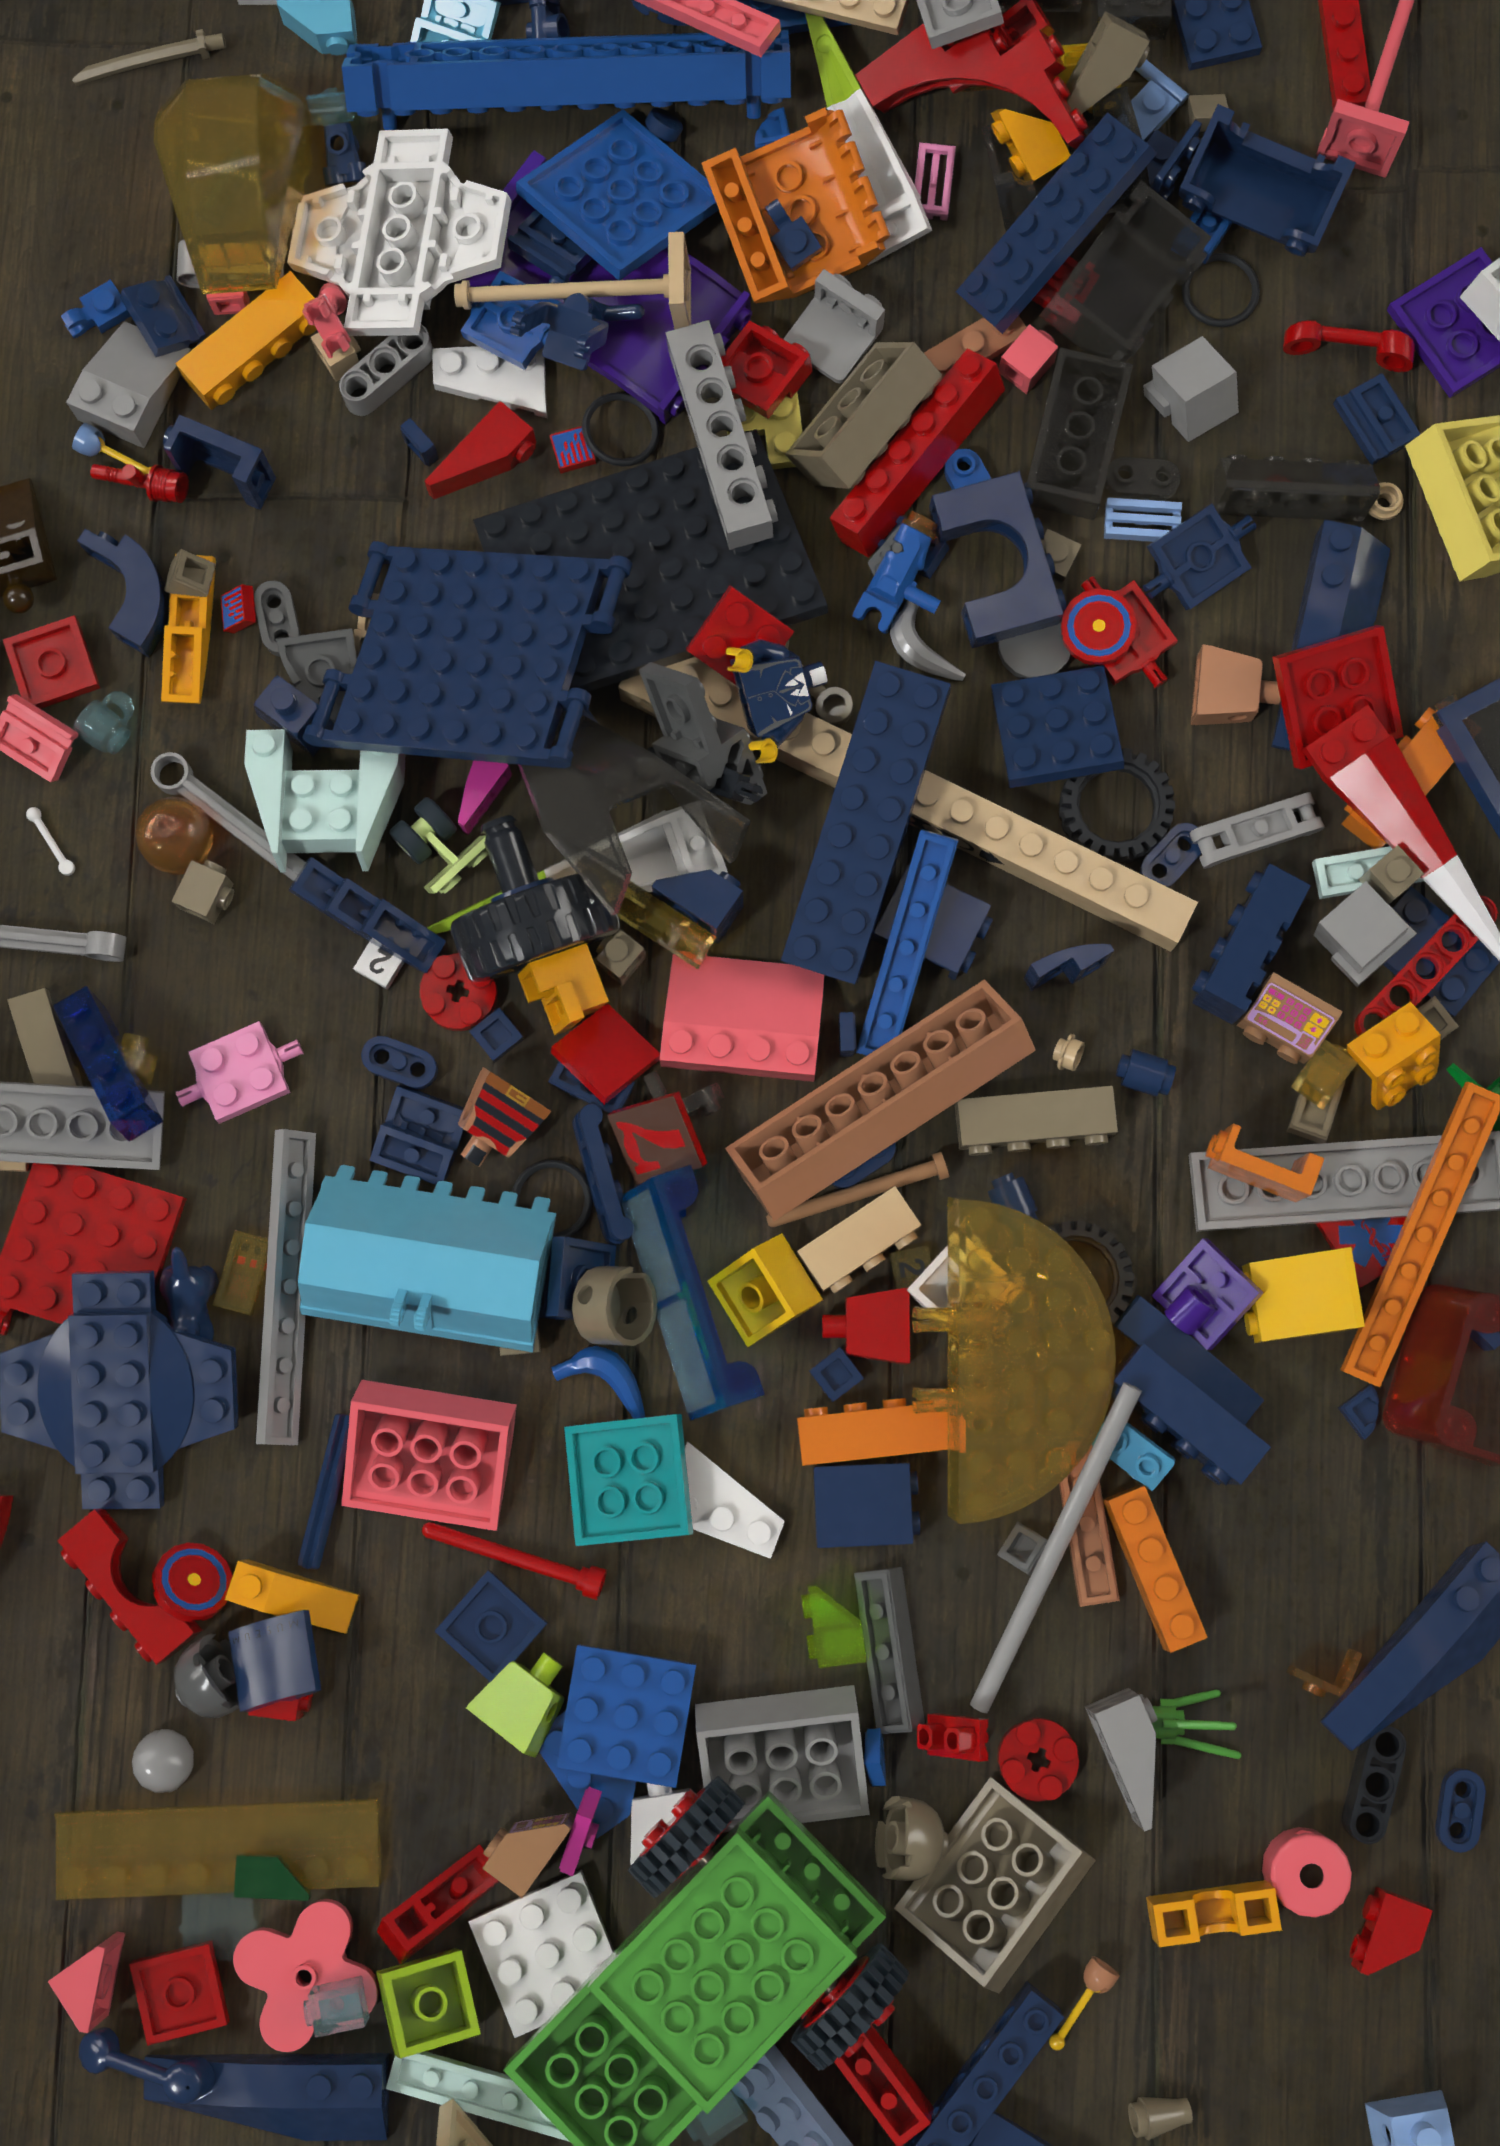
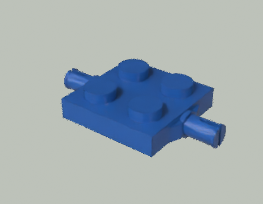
[461,271,562,370]

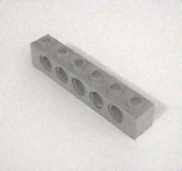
[665,320,778,550]

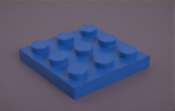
[556,1644,696,1788]

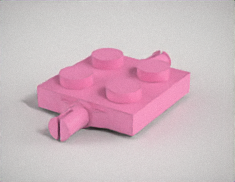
[176,1021,304,1124]

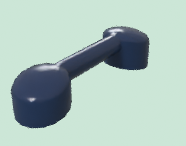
[79,2027,215,2105]

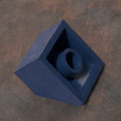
[652,869,743,944]

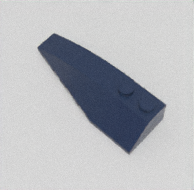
[1271,519,1390,751]
[1320,1541,1500,1751]
[144,2053,389,2141]

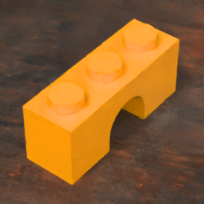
[1146,1880,1282,1947]

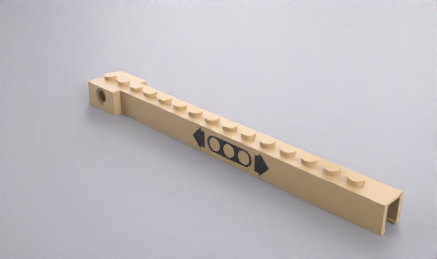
[618,657,1198,952]

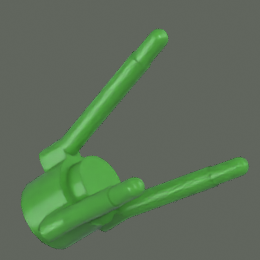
[1152,1689,1241,1759]

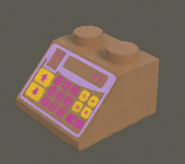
[1237,972,1342,1064]
[482,1813,576,1898]

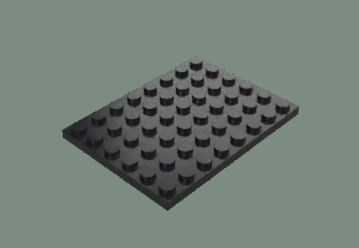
[473,429,828,692]

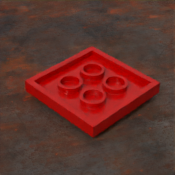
[1272,625,1404,769]

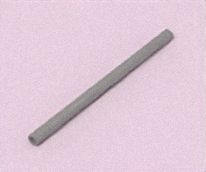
[970,1382,1142,1713]

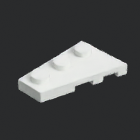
[432,346,547,418]
[685,1442,784,1559]

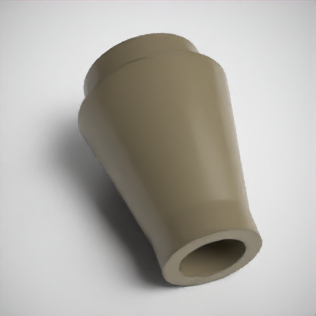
[1128,2097,1193,2140]

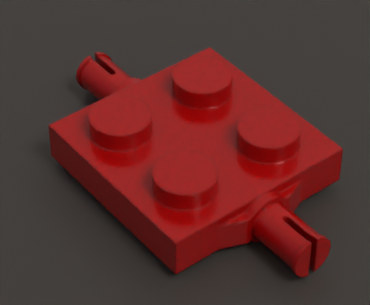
[1081,576,1178,689]

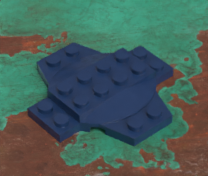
[0,1270,239,1509]

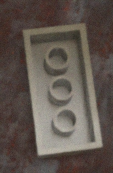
[785,342,942,489]

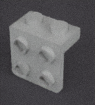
[784,269,885,383]

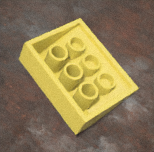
[1405,415,1500,582]

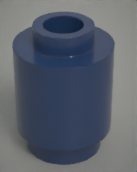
[1116,1049,1176,1097]
[987,1172,1039,1233]

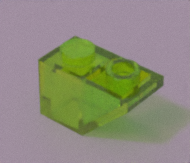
[801,1584,867,1668]

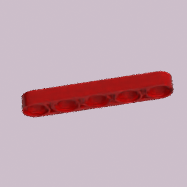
[1354,896,1498,1036]

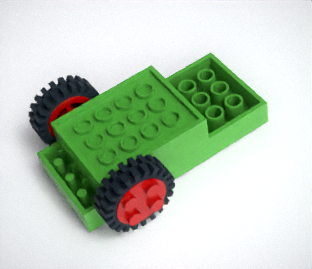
[503,1776,909,2146]

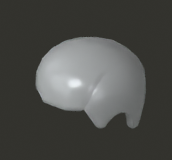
[132,1729,194,1793]

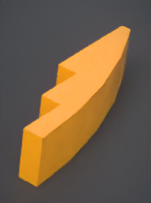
[161,554,216,704]

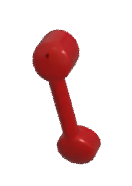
[1283,320,1415,372]

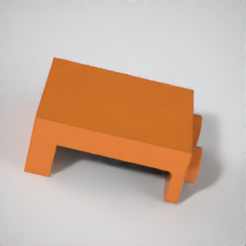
[1205,1123,1325,1203]

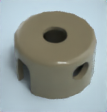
[572,1266,657,1346]

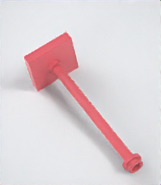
[1316,0,1415,178]

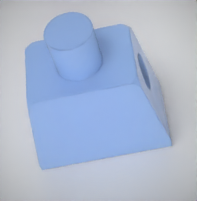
[1365,2090,1455,2146]

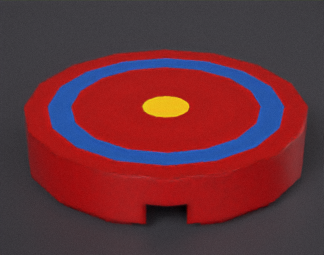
[1060,588,1137,665]
[152,1542,233,1622]

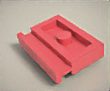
[0,694,79,782]

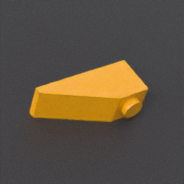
[225,1559,359,1634]

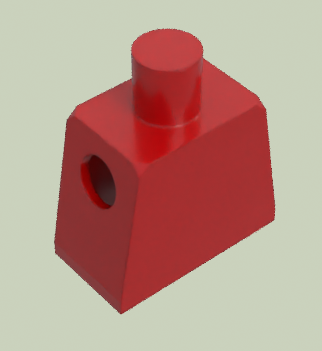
[822,1288,910,1365]

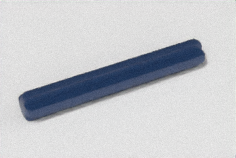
[298,1413,350,1570]

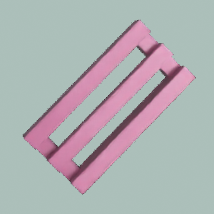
[915,142,956,221]

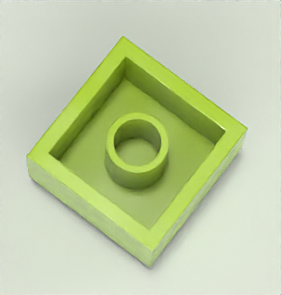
[376,1948,481,2059]

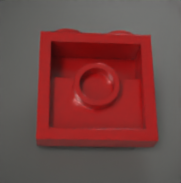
[721,320,813,419]

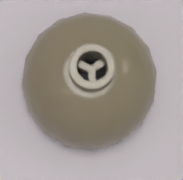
[875,1796,948,1881]

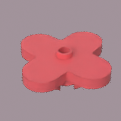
[233,1899,379,2052]

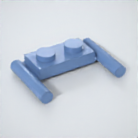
[1084,59,1189,142]

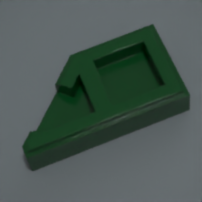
[233,1853,311,1901]

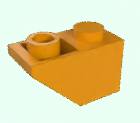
[991,109,1071,181]

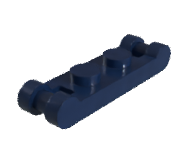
[572,1104,634,1245]

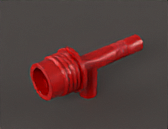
[90,464,189,503]

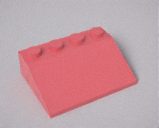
[660,953,825,1082]
[341,1380,517,1531]

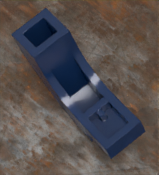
[77,529,169,657]

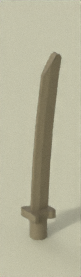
[72,29,226,86]

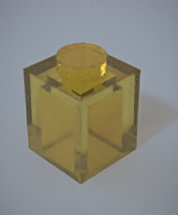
[1291,1040,1358,1110]

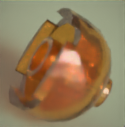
[135,796,215,875]

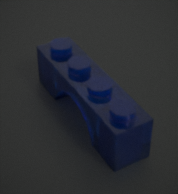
[53,986,163,1142]

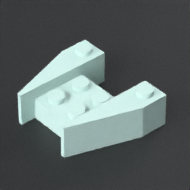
[244,729,405,872]

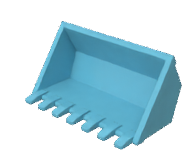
[298,1165,556,1352]

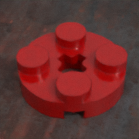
[419,953,498,1031]
[997,1717,1079,1801]

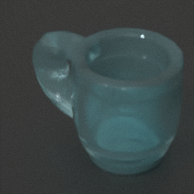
[73,691,134,755]

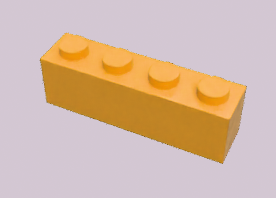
[175,271,317,410]

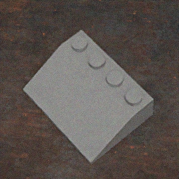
[695,1685,870,1833]

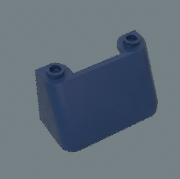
[1178,104,1356,257]

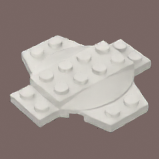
[287,129,512,336]

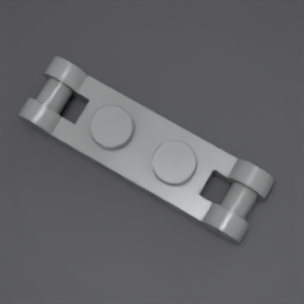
[1189,792,1325,869]

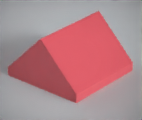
[48,1931,125,2033]

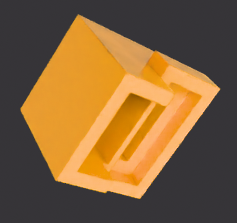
[518,943,609,1035]

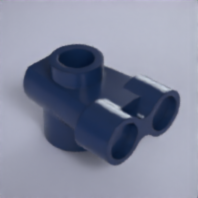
[526,0,570,39]
[322,123,366,186]

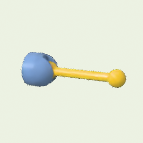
[72,423,152,474]

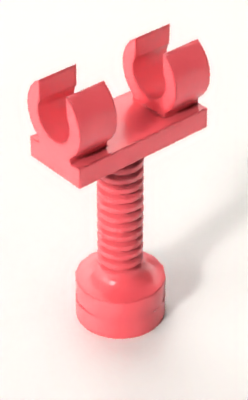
[302,282,351,358]

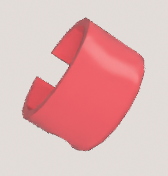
[1262,1827,1352,1918]

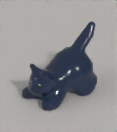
[160,1247,219,1340]

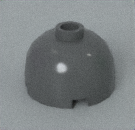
[174,1633,239,1718]

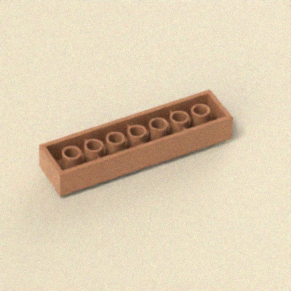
[725,979,1036,1221]

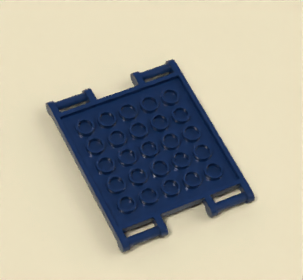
[302,541,633,768]

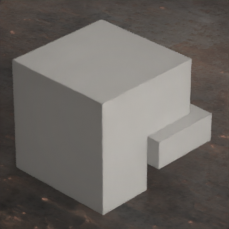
[1143,336,1239,442]
[1314,881,1417,987]

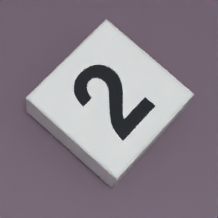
[353,942,404,990]

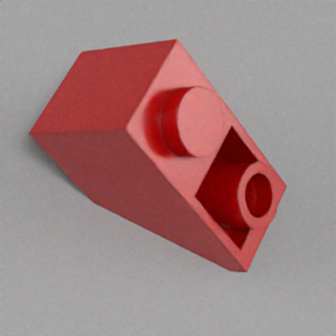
[1350,1887,1433,1975]

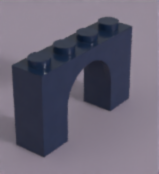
[929,471,1066,648]

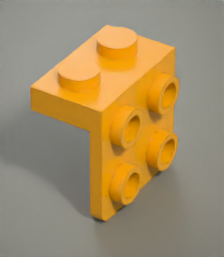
[1347,1002,1441,1110]

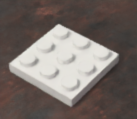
[468,1870,614,2038]

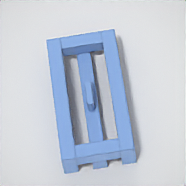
[1104,498,1182,542]

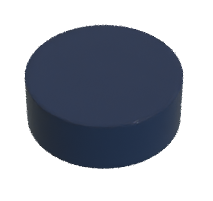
[645,107,683,142]

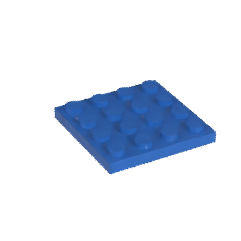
[516,109,719,280]

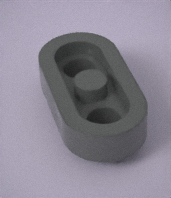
[254,581,301,657]

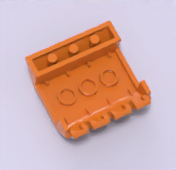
[701,108,890,303]

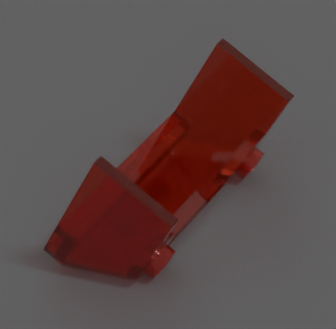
[1383,1284,1500,1466]

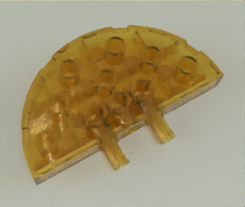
[912,1197,1116,1524]

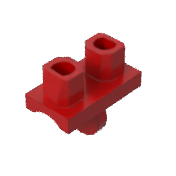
[917,1713,989,1762]

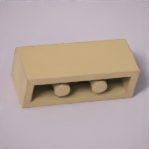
[797,1186,921,1294]

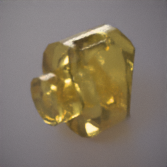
[99,1033,158,1086]

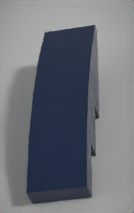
[288,857,446,973]
[1113,1295,1264,1425]

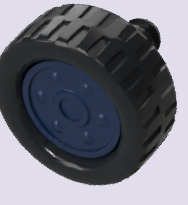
[450,815,620,982]

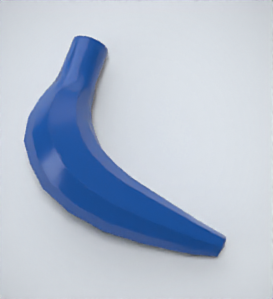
[552,1346,645,1419]

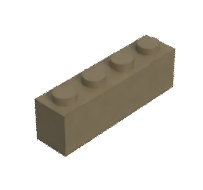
[955,1086,1118,1156]

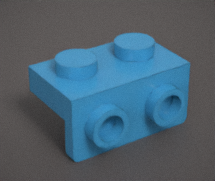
[1088,1415,1176,1491]

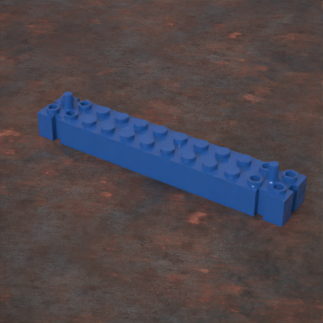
[342,30,791,130]

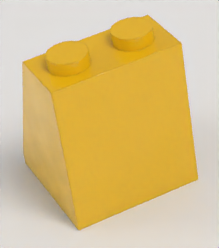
[1242,1247,1365,1343]

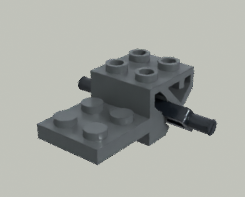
[639,662,767,805]

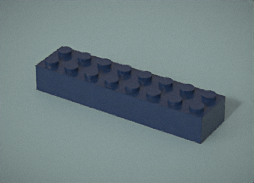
[781,661,952,984]

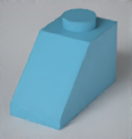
[276,0,358,55]

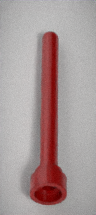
[422,1522,607,1600]

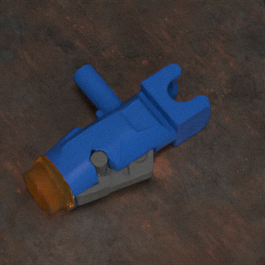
[852,511,941,634]

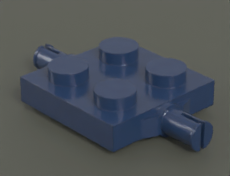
[1143,504,1256,610]

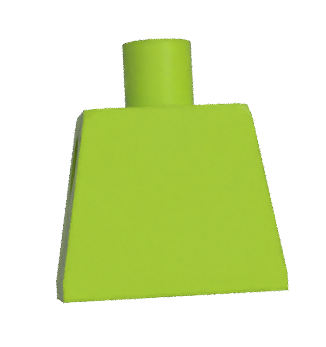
[466,1652,564,1758]

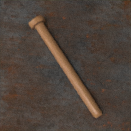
[766,1152,949,1227]

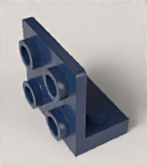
[1121,120,1202,216]

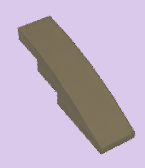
[7,988,83,1086]

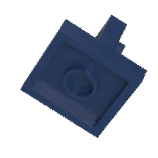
[539,1237,616,1320]

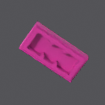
[559,1787,602,1876]

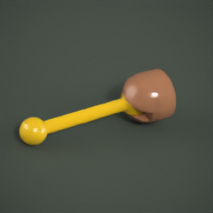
[1049,1956,1120,2050]

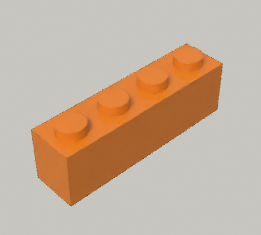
[1342,701,1481,849]
[797,1394,961,1466]
[1103,1485,1208,1653]

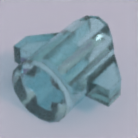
[306,87,355,126]

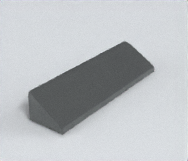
[854,1567,925,1734]

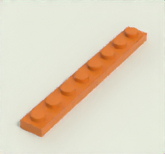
[1340,1082,1500,1387]

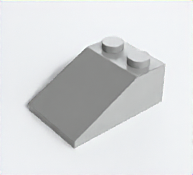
[66,321,191,448]
[1084,1688,1158,1832]

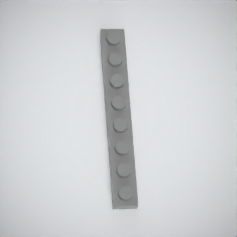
[256,1129,316,1445]

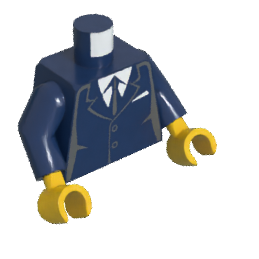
[726,639,827,764]

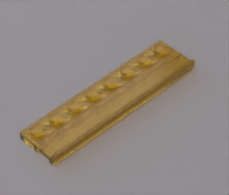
[55,1798,381,1900]

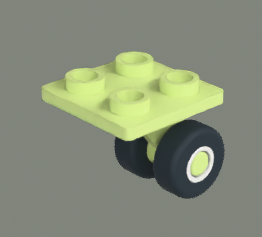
[389,797,488,894]

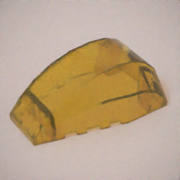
[153,73,312,295]

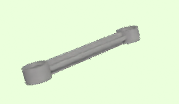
[151,752,306,881]
[0,925,127,962]

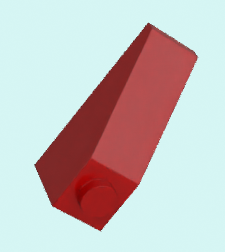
[424,401,536,499]
[377,1844,500,1964]

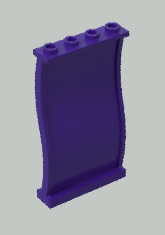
[454,150,752,425]

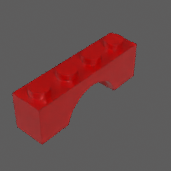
[57,1509,202,1665]

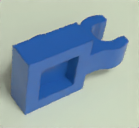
[61,279,131,338]

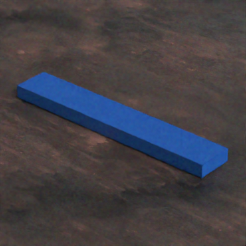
[856,829,959,1056]

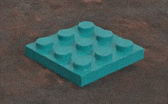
[564,1414,693,1546]

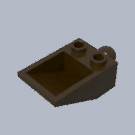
[0,478,57,614]

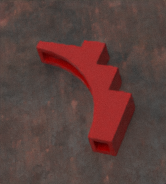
[855,23,1089,149]

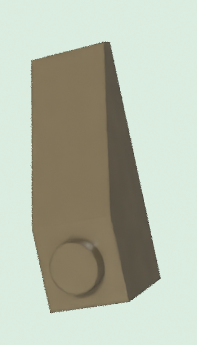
[1066,11,1150,113]

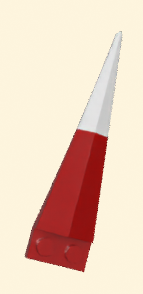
[1302,705,1500,961]

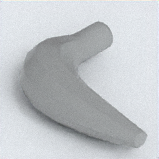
[890,599,966,681]

